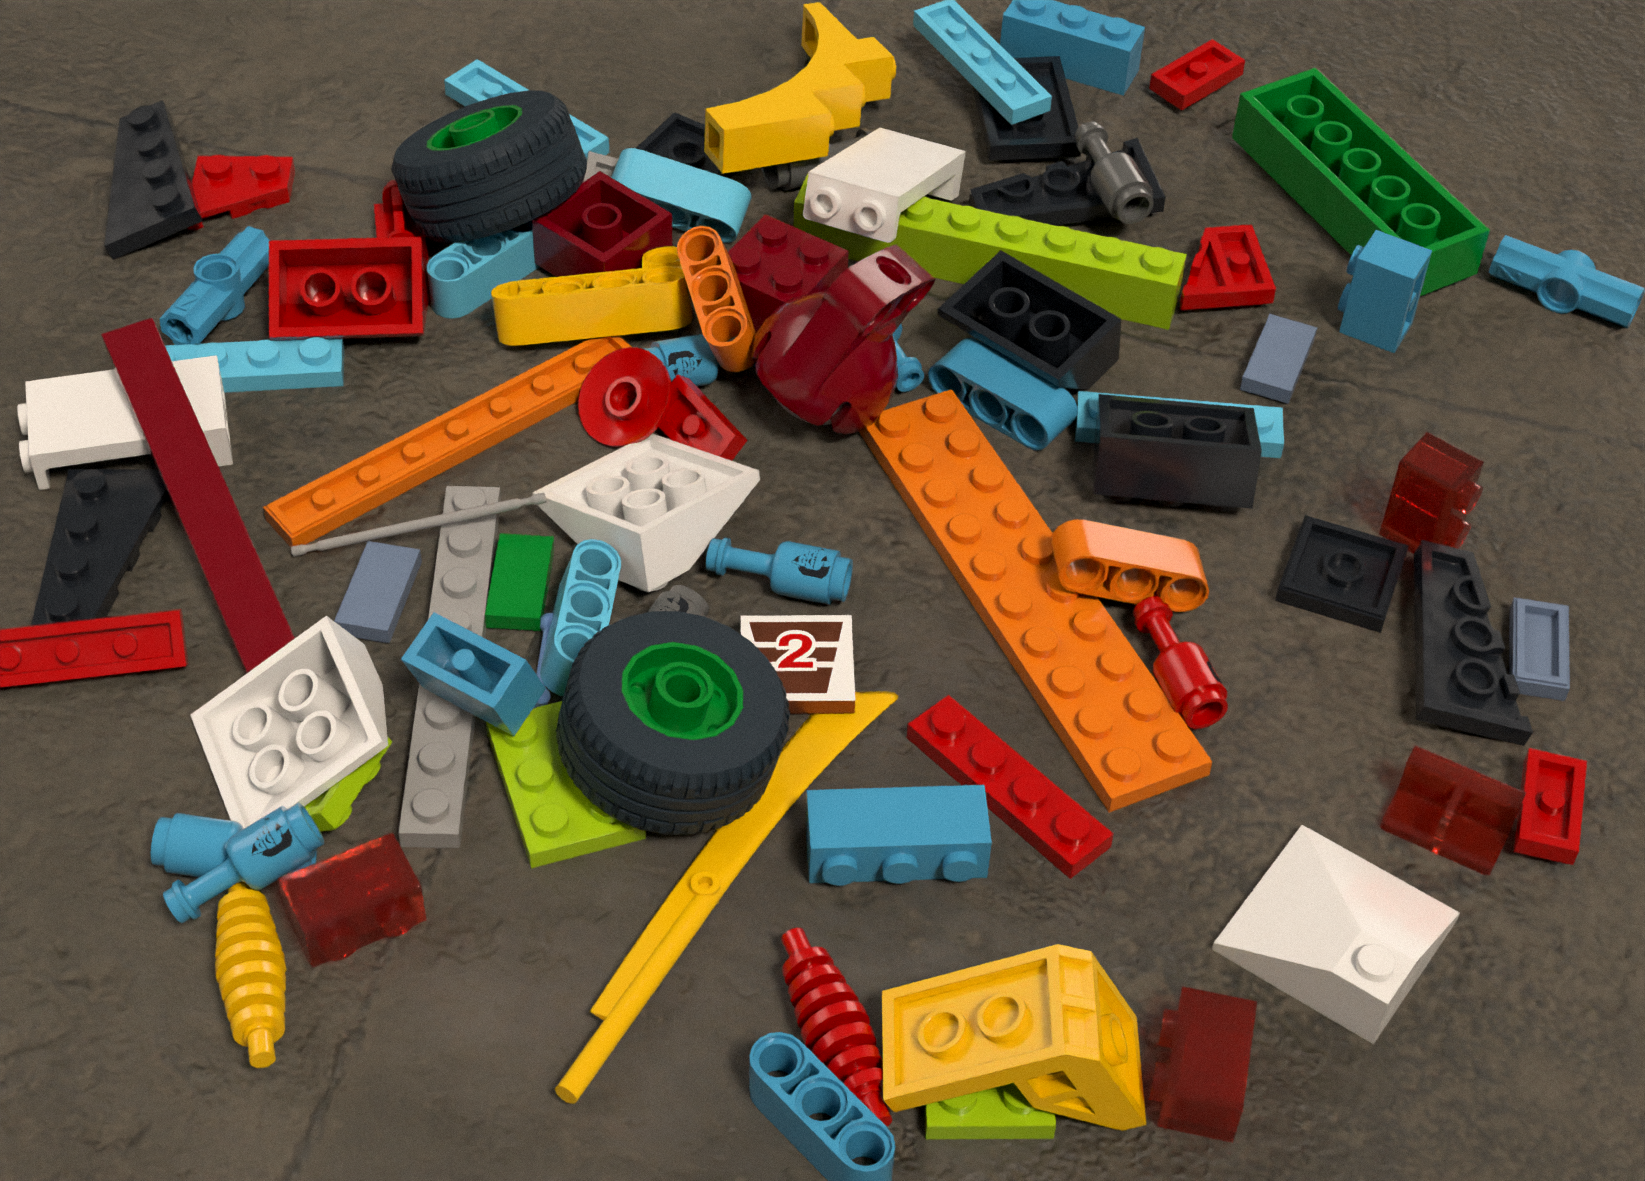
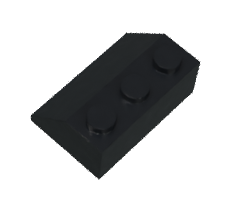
[938,250,1122,390]
[1092,394,1262,511]

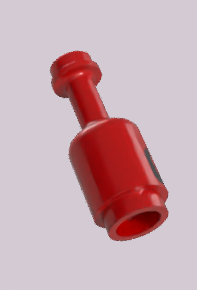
[1133,596,1228,729]

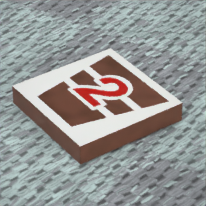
[741,615,855,714]

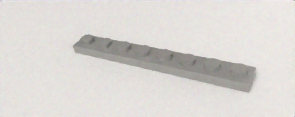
[399,486,501,848]

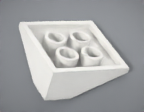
[532,434,760,592]
[191,616,388,828]
[1212,825,1460,1044]

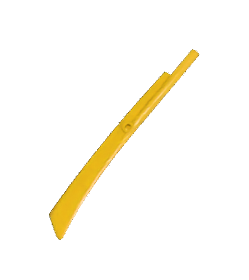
[555,691,898,1104]

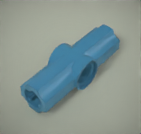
[159,226,270,345]
[1489,235,1645,328]

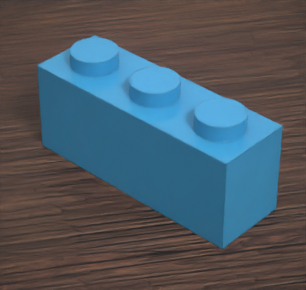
[1000,0,1145,96]
[805,785,992,886]

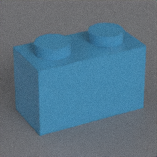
[1338,230,1432,353]
[401,612,546,736]

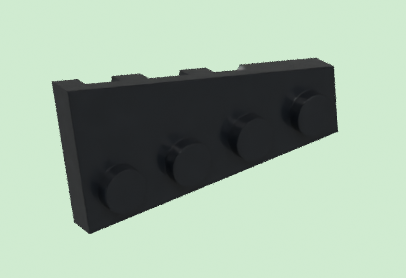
[104,100,203,260]
[969,138,1166,226]
[31,469,170,625]
[1414,540,1533,746]

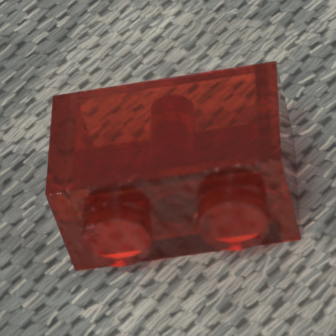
[1379,432,1484,554]
[278,832,426,968]
[1149,986,1257,1143]

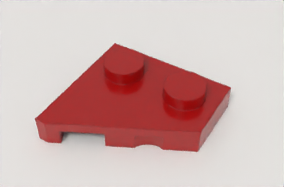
[187,155,295,230]
[1180,224,1276,310]

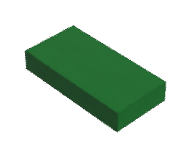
[485,533,555,631]

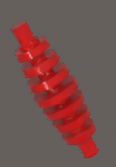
[781,928,892,1126]

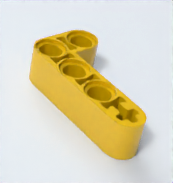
[491,246,693,346]

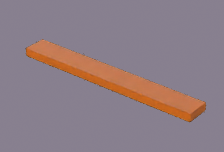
[263,335,632,547]

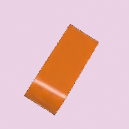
[677,226,757,372]
[1051,519,1209,612]

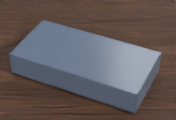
[1240,314,1318,404]
[334,541,422,643]
[1509,597,1570,701]

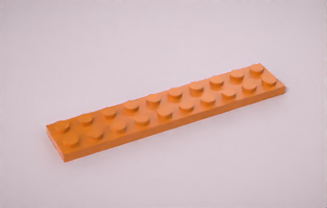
[859,389,1212,813]

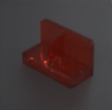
[1380,745,1526,875]

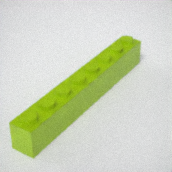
[794,172,1187,330]

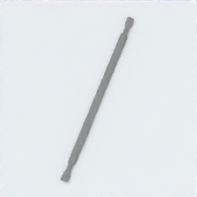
[291,492,547,557]

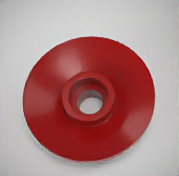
[578,347,672,448]

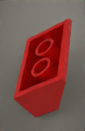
[269,237,428,340]

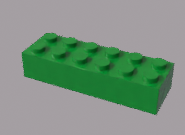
[1232,68,1490,296]

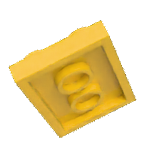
[882,944,1146,1131]

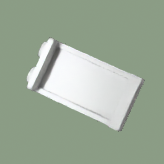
[803,128,966,243]
[17,355,233,490]

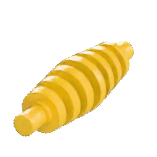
[215,882,286,1068]

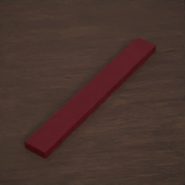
[101,318,295,674]

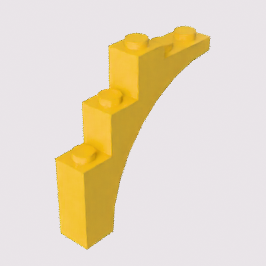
[704,2,896,174]

